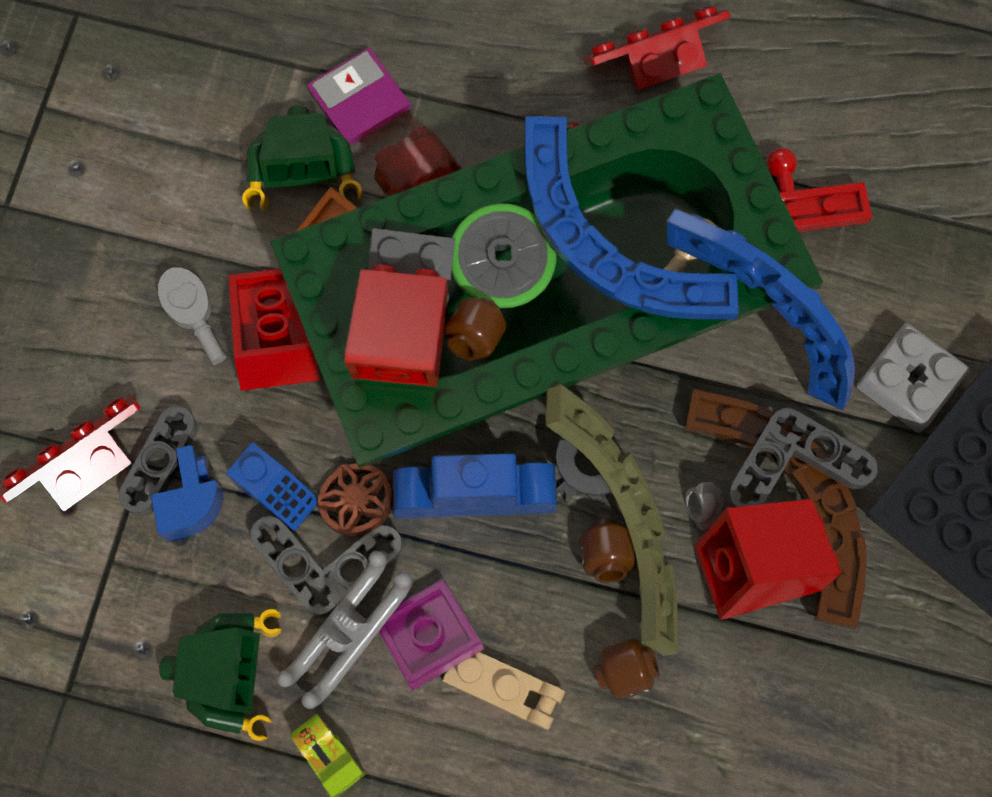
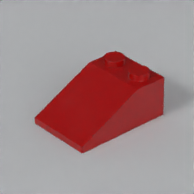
[228,269,320,391]

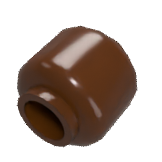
[444,298,506,361]
[579,519,635,583]
[595,638,660,699]

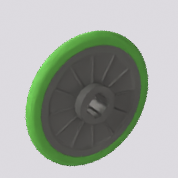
[452,203,556,308]

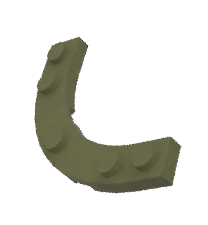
[545,384,679,656]

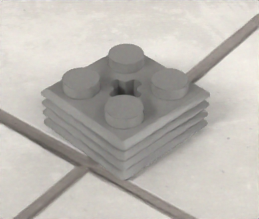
[857,323,970,433]

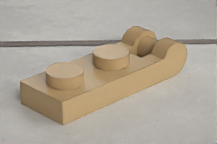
[442,652,565,731]

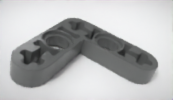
[727,408,878,508]
[250,516,403,617]

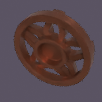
[317,463,393,536]

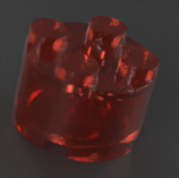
[374,126,463,197]

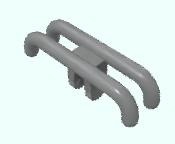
[276,551,413,709]

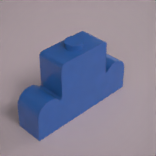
[393,454,557,519]

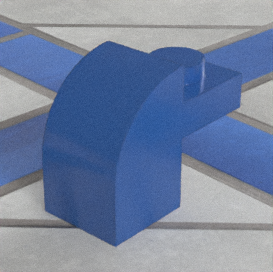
[151,445,223,541]

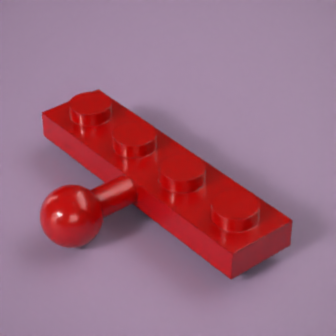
[766,148,872,232]

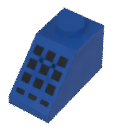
[226,442,318,532]

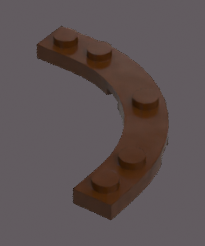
[684,389,867,630]

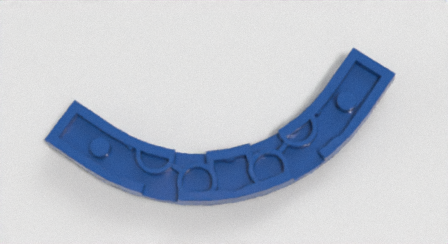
[525,116,738,320]
[667,209,855,411]

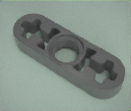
[119,406,198,516]

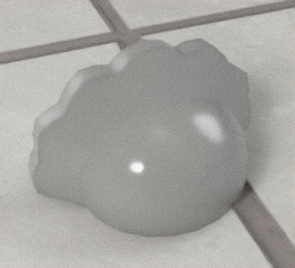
[685,482,724,531]

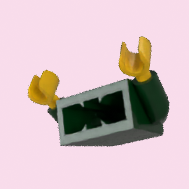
[242,105,362,212]
[159,609,282,741]

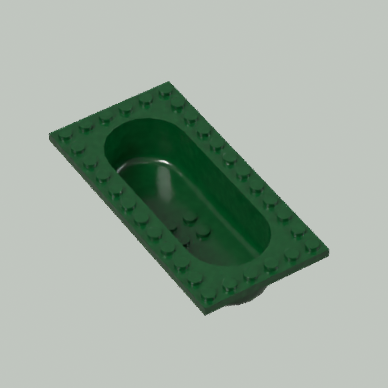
[270,73,823,469]

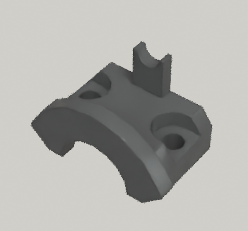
[555,440,612,503]

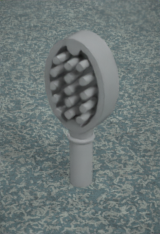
[158,267,226,365]

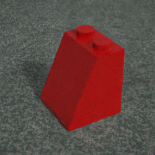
[344,265,448,387]
[694,499,841,620]

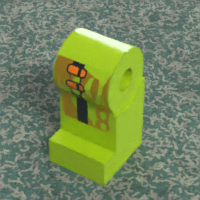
[290,713,366,797]

